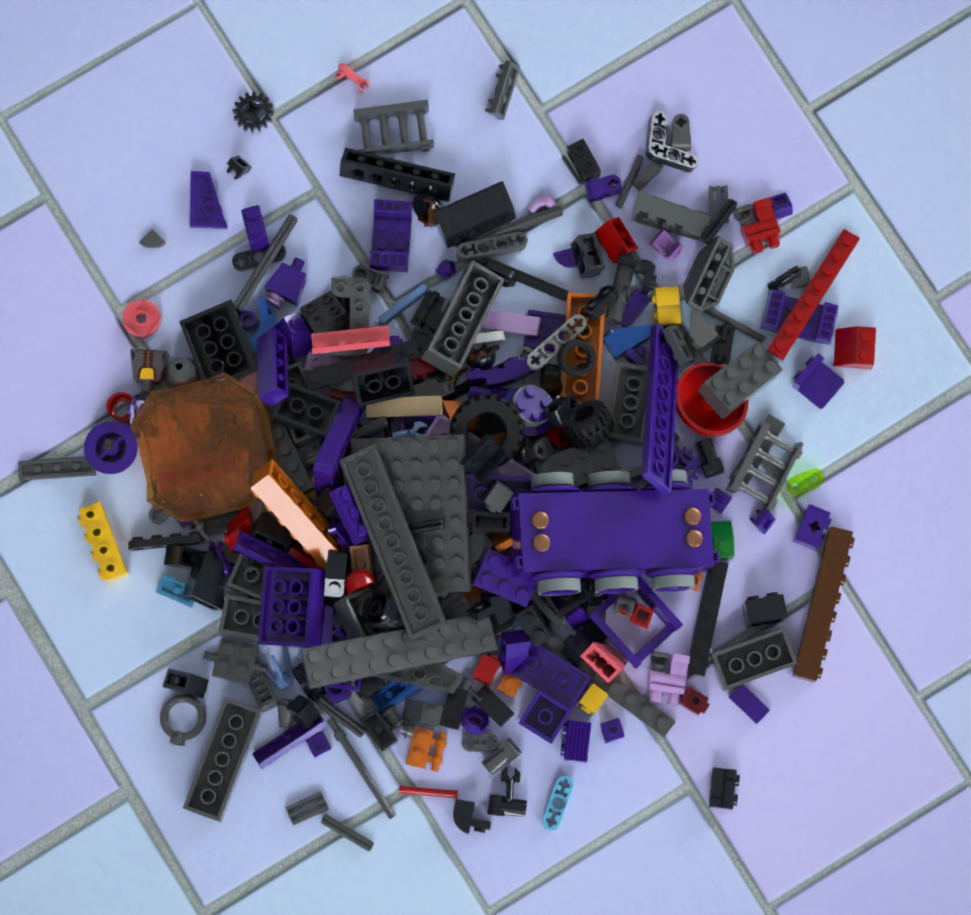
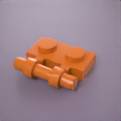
[406,726,447,772]

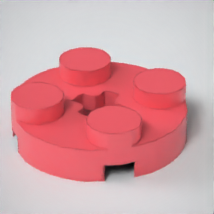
[123,300,162,339]

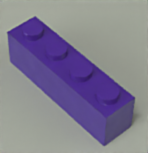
[257,328,289,407]

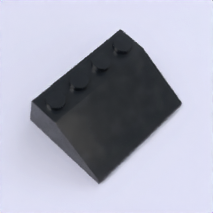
[179,299,258,394]

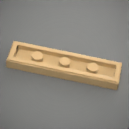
[366,396,442,418]

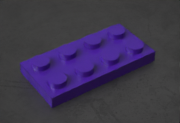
[511,639,592,710]

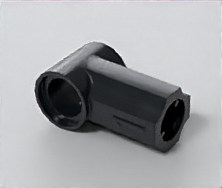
[695,438,724,479]
[487,794,527,817]

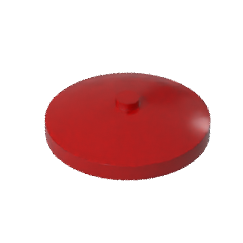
[676,362,749,437]

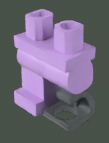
[647,651,690,706]

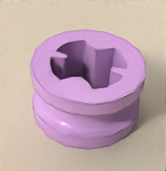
[266,292,285,309]

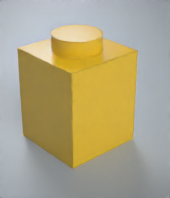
[578,683,608,715]

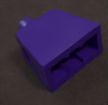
[264,257,307,306]

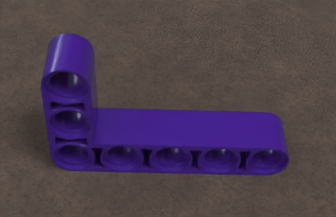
[313,396,364,495]

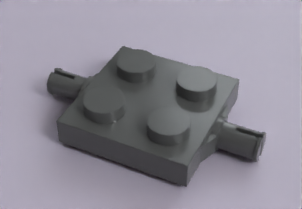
[203,638,269,685]

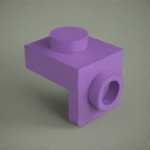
[649,229,683,260]

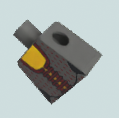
[130,349,169,392]

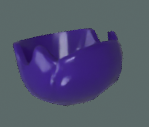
[460,705,490,734]

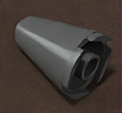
[164,357,202,395]

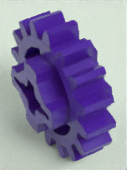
[673,446,702,485]

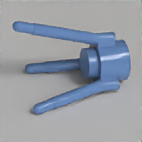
[257,647,294,691]

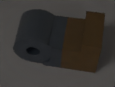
[540,363,563,399]

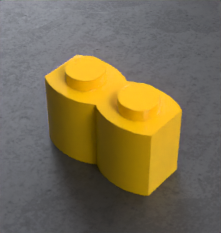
[652,286,681,327]

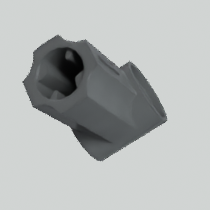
[481,737,522,775]

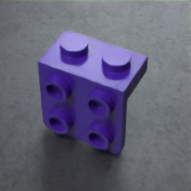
[792,353,844,409]

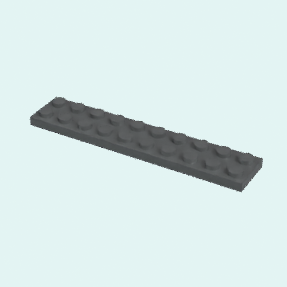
[339,444,447,640]
[300,616,498,689]

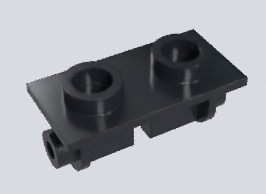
[581,285,620,321]
[410,290,445,330]
[710,324,735,365]
[292,662,327,702]

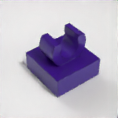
[624,346,647,366]
[710,487,732,514]
[750,508,776,535]

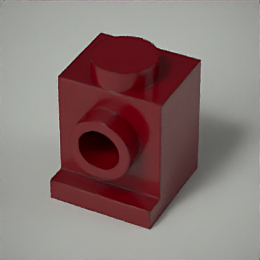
[409,359,436,384]
[678,686,710,716]

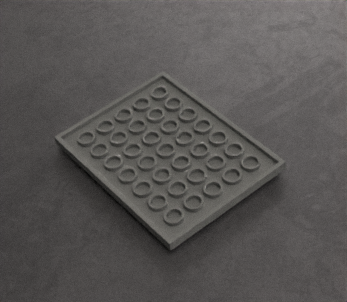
[351,434,471,593]

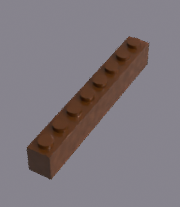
[792,526,855,683]

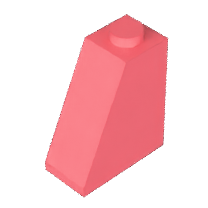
[580,642,628,684]

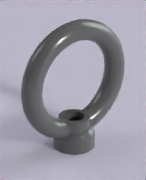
[160,695,206,746]

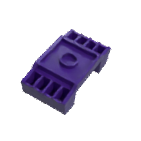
[370,199,413,272]
[760,290,839,345]

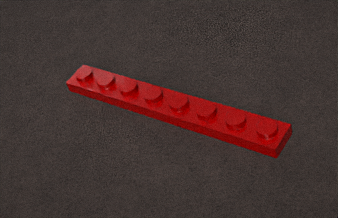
[767,229,860,361]

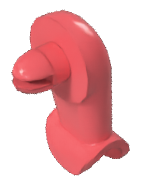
[335,63,370,93]

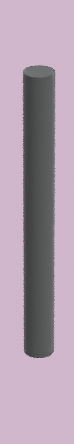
[704,307,765,343]

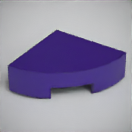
[553,248,576,268]

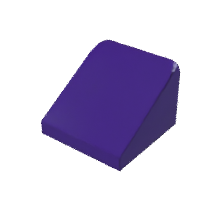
[770,192,793,219]

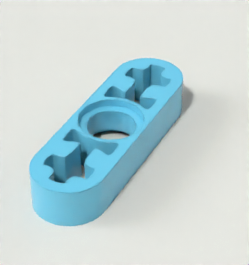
[542,776,573,831]

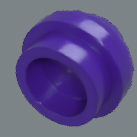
[435,259,456,278]

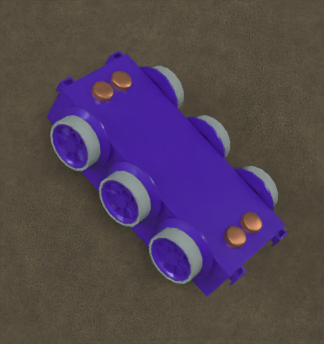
[509,469,719,596]

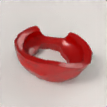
[106,392,133,422]

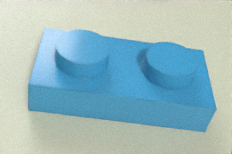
[156,575,194,608]

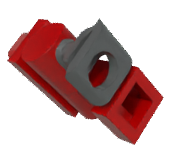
[733,197,781,255]
[613,594,654,629]

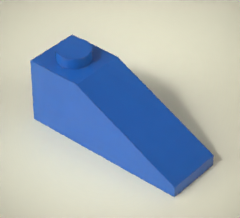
[603,324,664,361]
[371,681,424,714]

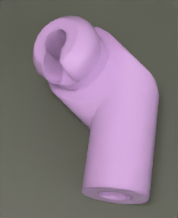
[527,195,555,214]

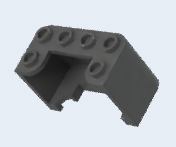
[330,276,372,356]

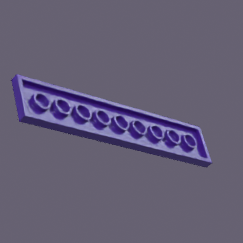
[641,324,678,496]

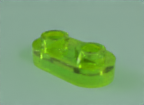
[787,469,824,496]

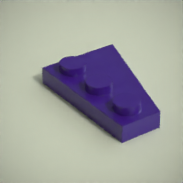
[189,171,228,229]
[329,484,370,546]

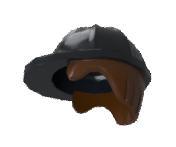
[413,193,444,227]
[465,345,500,370]

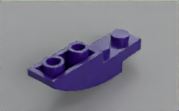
[466,356,541,388]

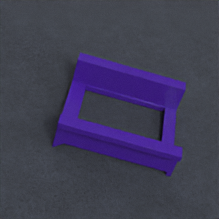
[588,576,683,669]

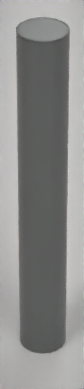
[615,155,644,208]

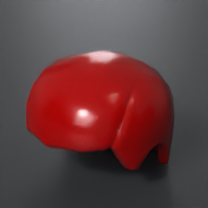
[345,569,375,594]

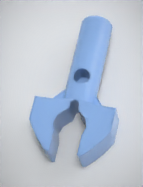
[392,421,428,437]

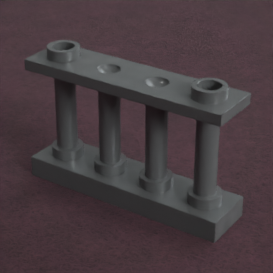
[353,100,434,155]
[725,421,804,511]

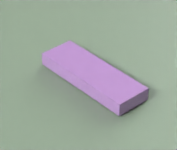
[481,310,541,337]

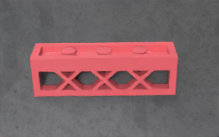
[311,326,391,354]

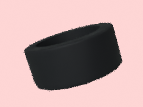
[557,339,596,376]

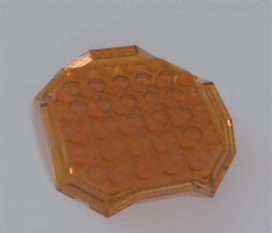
[130,372,277,522]

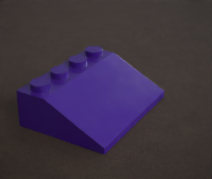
[258,566,326,648]

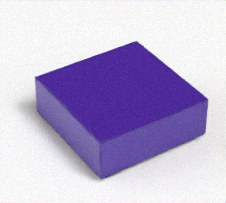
[306,731,332,758]

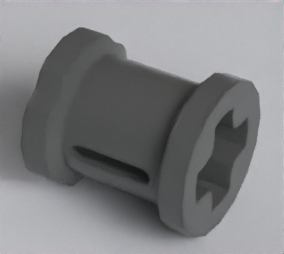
[381,706,405,731]

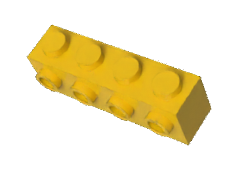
[77,501,129,583]

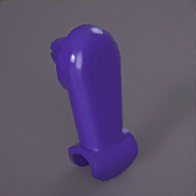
[208,541,235,578]

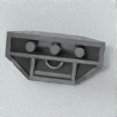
[683,236,734,312]

